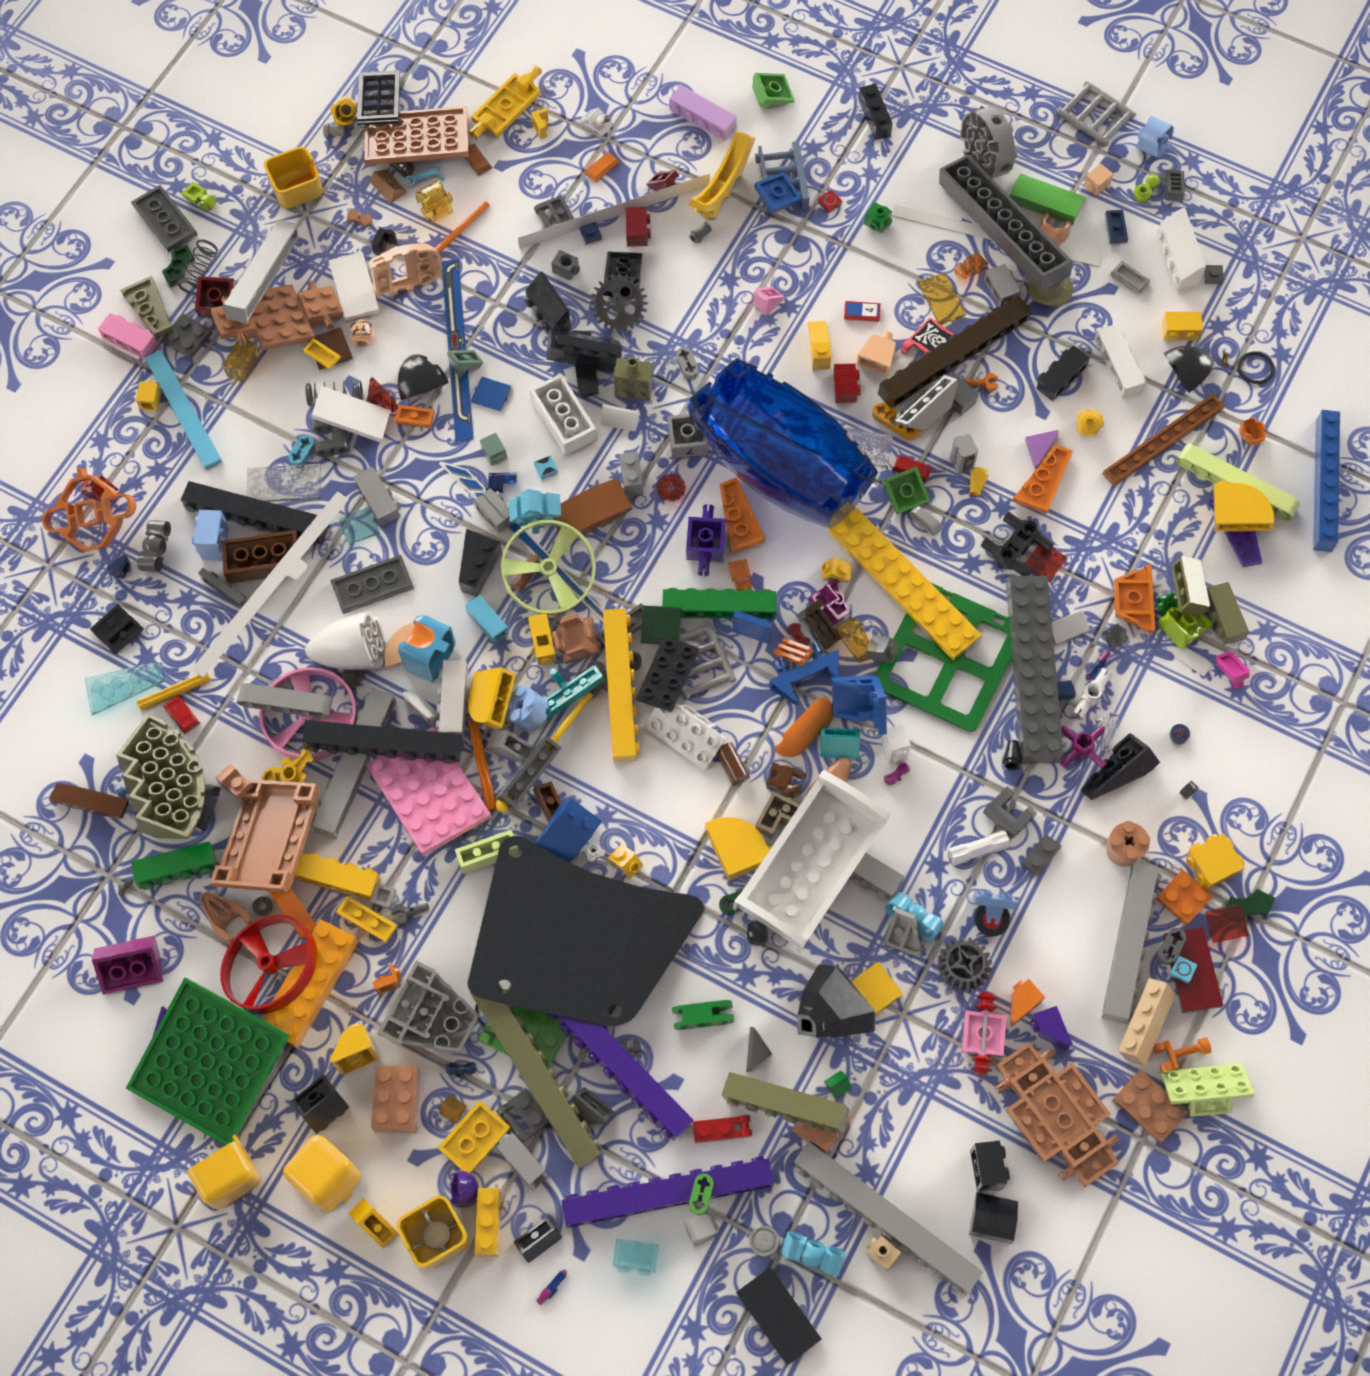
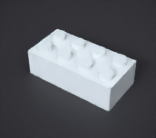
[529,374,597,455]

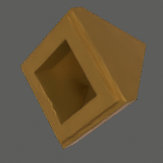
[439,1095,467,1124]

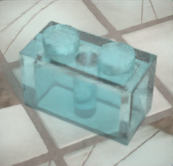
[613,1239,659,1276]

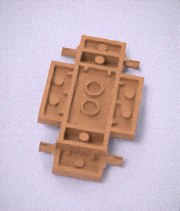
[211,280,343,351]
[994,1042,1120,1188]

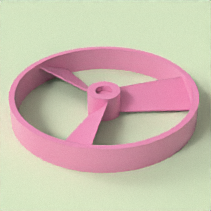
[259,667,358,761]

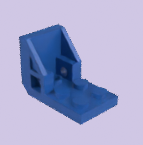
[832,675,887,735]

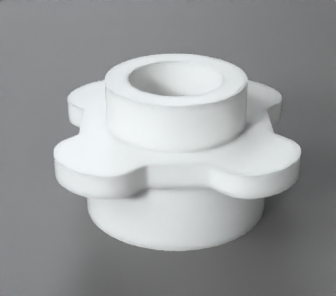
[582,839,605,862]

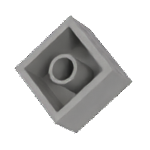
[667,412,708,459]

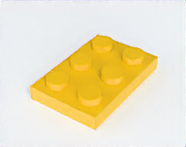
[437,1100,511,1174]

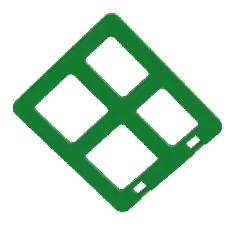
[874,582,1012,732]

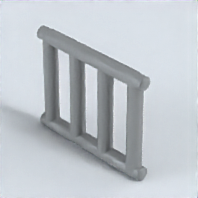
[1057,81,1136,146]
[679,621,736,701]

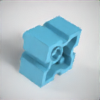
[509,489,561,534]

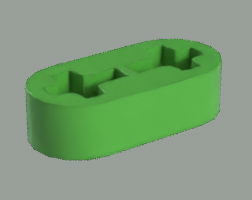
[689,1174,713,1216]

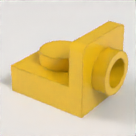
[531,108,549,139]

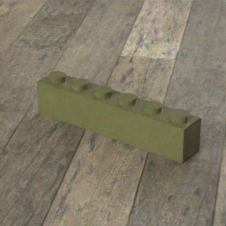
[721,1072,850,1135]

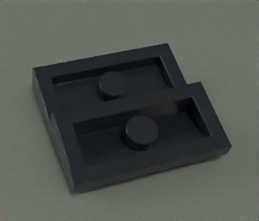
[90,604,144,655]

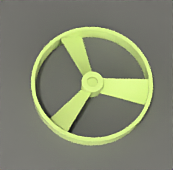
[501,520,596,615]

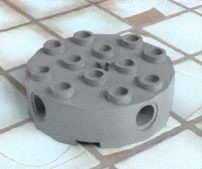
[960,106,1017,179]

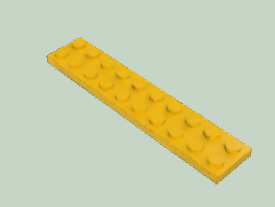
[828,508,982,660]

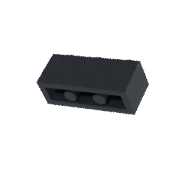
[858,83,893,140]
[1036,345,1090,401]

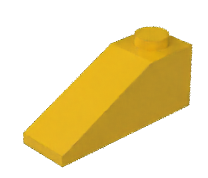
[808,321,831,370]

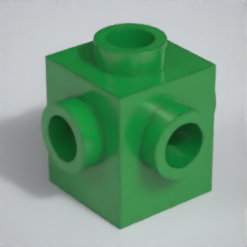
[864,202,893,233]

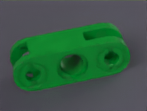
[672,1000,735,1030]

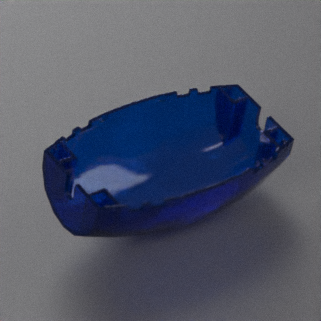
[687,358,878,529]

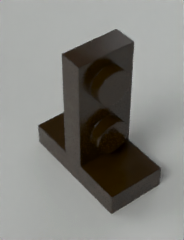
[796,599,842,650]

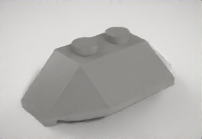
[895,375,958,430]

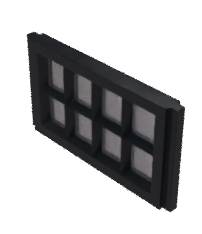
[357,70,400,126]

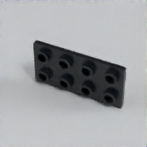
[636,636,699,712]

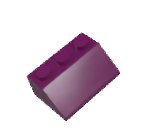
[92,935,163,995]

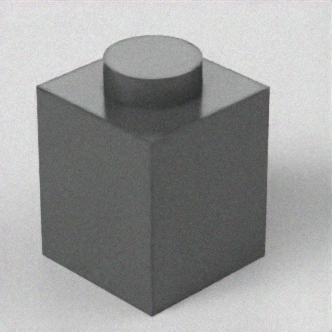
[865,635,899,663]

